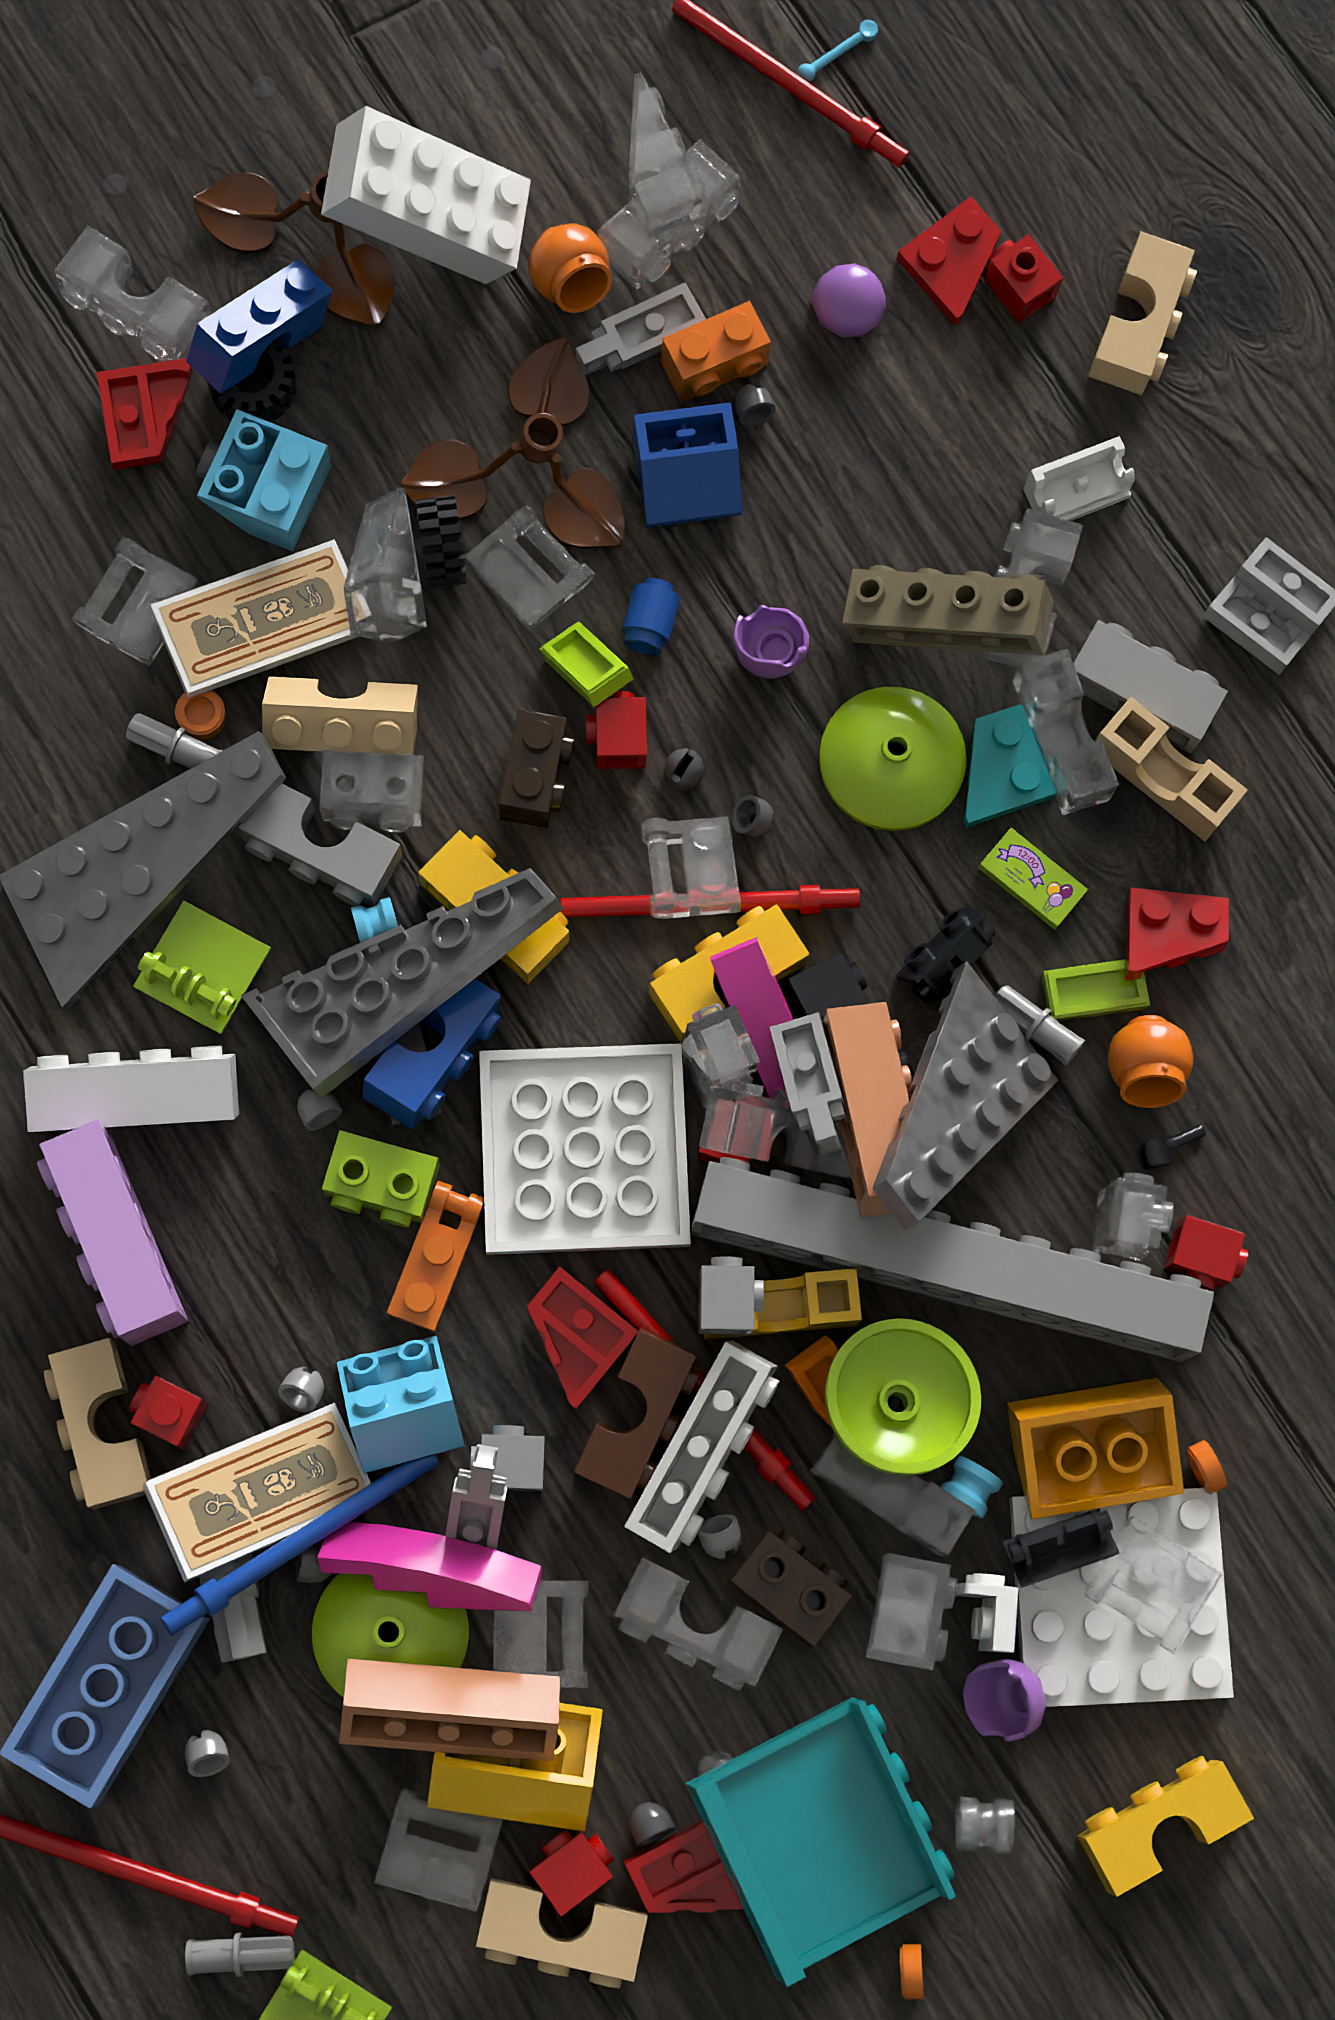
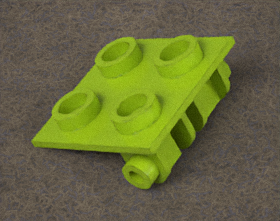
[133,900,271,1034]
[259,1949,392,2020]

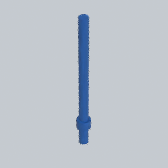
[160,1454,439,1636]

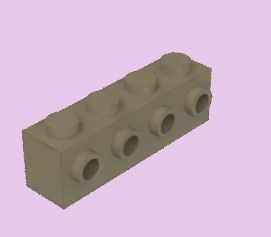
[842,565,1054,655]

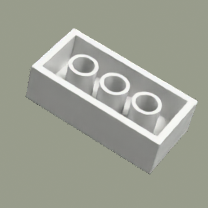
[321,106,531,284]

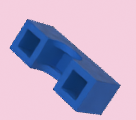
[186,259,333,394]
[363,979,502,1130]

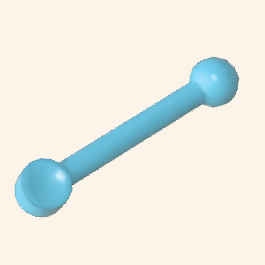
[797,20,878,82]

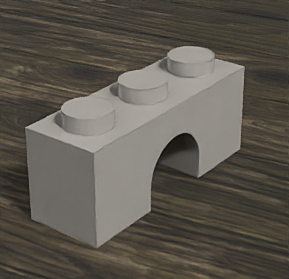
[238,783,402,907]

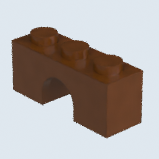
[574,1327,702,1499]

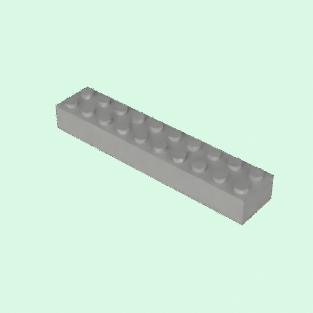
[690,1157,1214,1362]

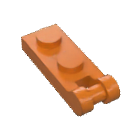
[387,1180,484,1333]

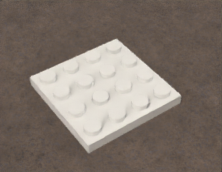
[479,1044,691,1255]
[1009,1488,1234,1708]

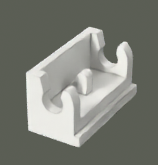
[1023,436,1135,532]

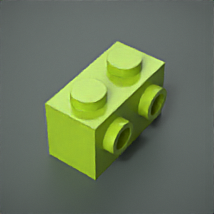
[322,1130,440,1228]

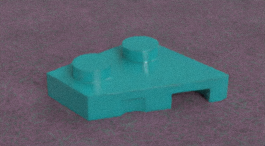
[963,704,1056,828]

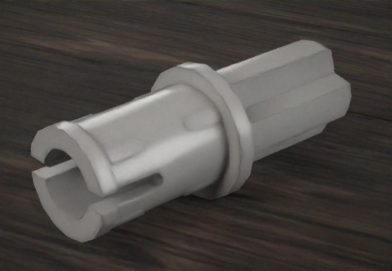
[126,714,223,769]
[994,986,1086,1066]
[185,1933,295,1977]

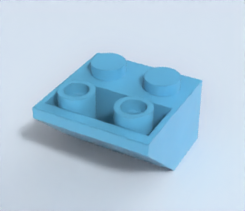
[197,409,331,552]
[337,1335,465,1473]

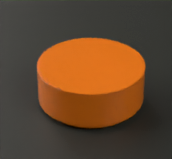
[175,690,226,740]
[1186,1440,1227,1495]
[900,1944,924,2000]

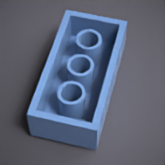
[0,1564,210,1809]

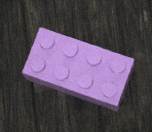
[37,1119,189,1346]

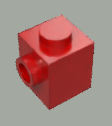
[984,234,1063,323]
[586,691,647,769]
[1163,1215,1248,1292]
[129,1375,208,1450]
[530,1829,615,1916]

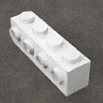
[23,1046,239,1132]
[624,1341,779,1553]

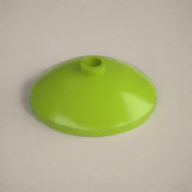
[819,687,967,831]
[825,1319,981,1476]
[312,1573,469,1697]

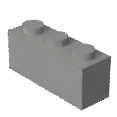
[1063,620,1228,754]

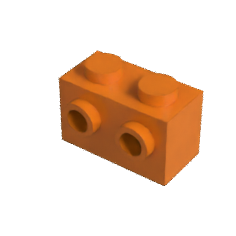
[660,301,771,402]

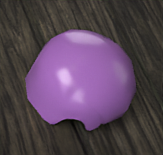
[811,264,886,338]
[732,605,809,679]
[962,1659,1046,1741]

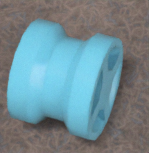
[351,897,398,943]
[938,1456,1003,1519]

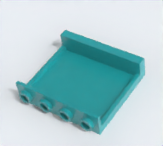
[685,1697,956,1987]

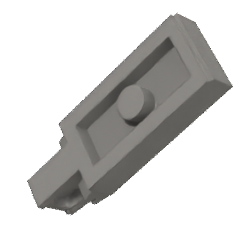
[575,283,706,375]
[770,1012,846,1155]
[445,1444,508,1550]

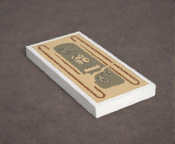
[150,539,372,698]
[142,1403,371,1583]

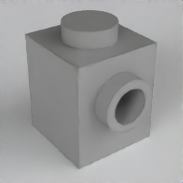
[699,1257,764,1335]
[470,1425,545,1492]

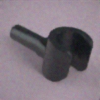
[1139,1125,1206,1170]

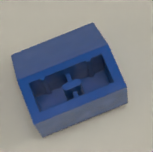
[632,402,743,528]

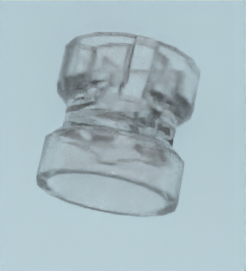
[955,1796,1015,1853]

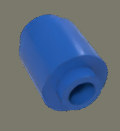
[622,578,681,655]

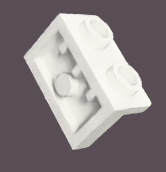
[952,1573,1018,1653]

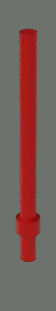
[671,0,910,168]
[561,884,860,918]
[594,1269,816,1512]
[0,1814,300,1938]

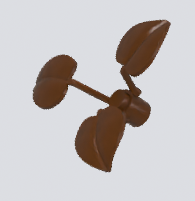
[193,118,404,327]
[401,338,625,548]

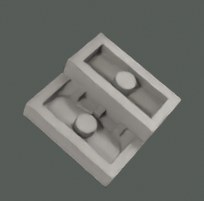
[1203,537,1335,675]

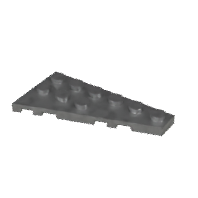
[0,731,286,1010]
[241,868,564,1098]
[873,961,1058,1230]

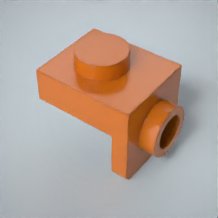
[784,1335,839,1426]

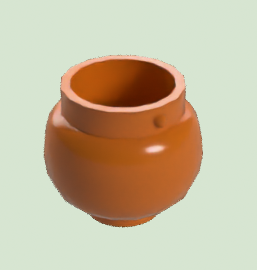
[528,223,613,313]
[1107,1015,1194,1108]

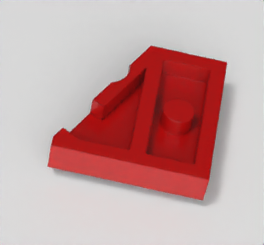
[896,197,1001,326]
[97,358,193,470]
[1125,887,1229,981]
[527,1267,639,1409]
[624,1820,743,1913]

